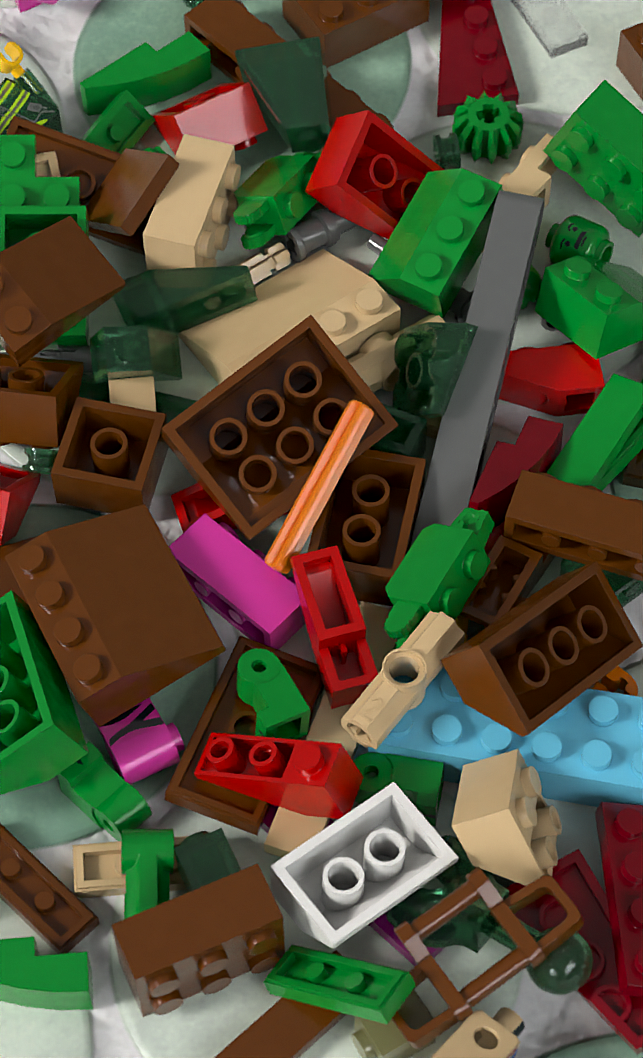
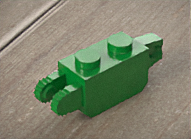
[233,151,322,250]
[383,508,495,649]

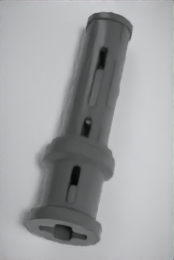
[280,209,358,262]

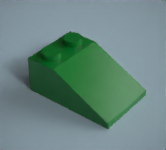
[535,255,643,359]

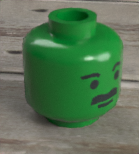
[545,215,614,265]

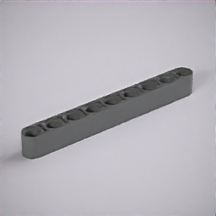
[410,190,545,548]

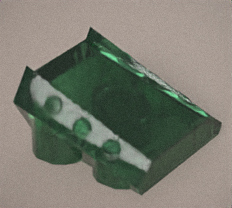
[392,322,478,421]

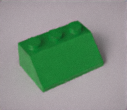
[368,168,503,319]

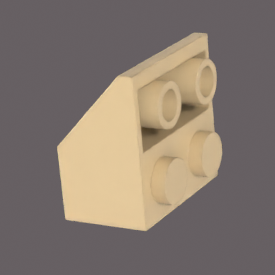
[451,749,562,886]

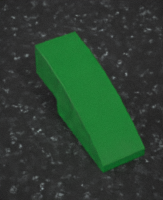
[80,31,212,116]
[0,936,93,1010]

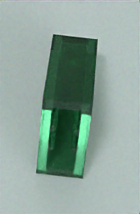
[235,36,333,153]

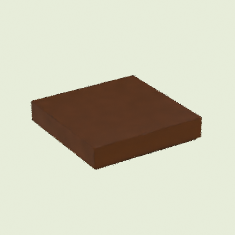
[86,148,179,236]

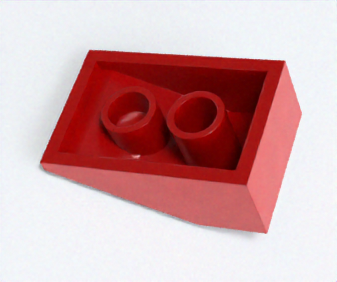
[305,110,444,239]

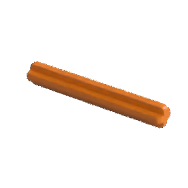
[265,400,374,574]

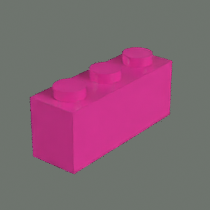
[169,514,306,650]

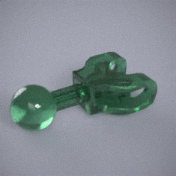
[385,835,593,995]

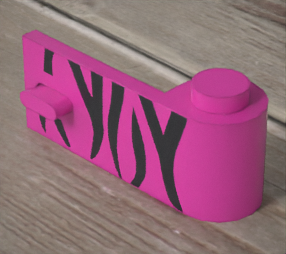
[92,698,185,784]

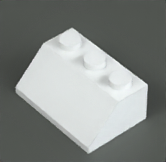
[270,782,458,949]

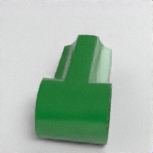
[121,829,174,919]

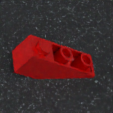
[499,342,605,417]
[194,732,364,819]

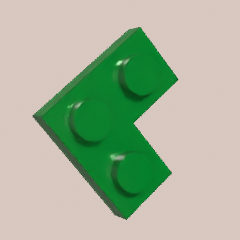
[0,135,80,206]

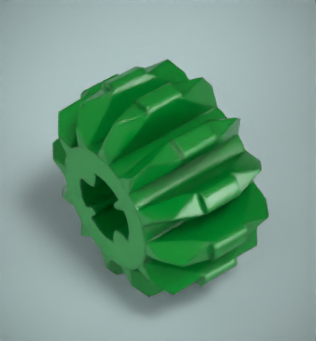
[452,91,524,165]

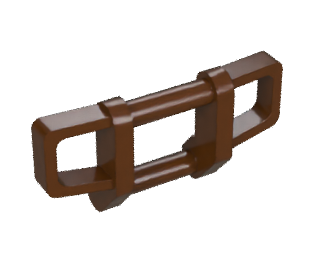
[392,867,584,1049]

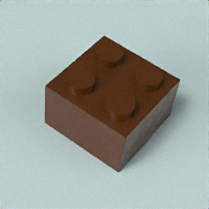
[51,397,169,513]

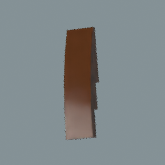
[459,535,555,627]

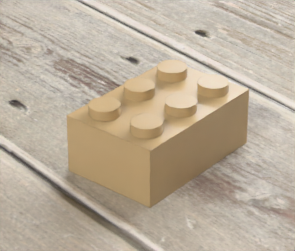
[143,134,241,300]

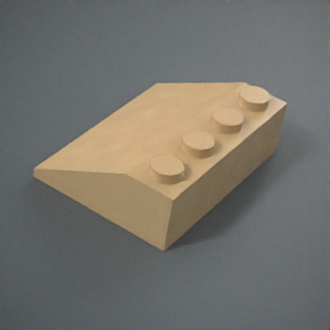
[178,249,401,384]

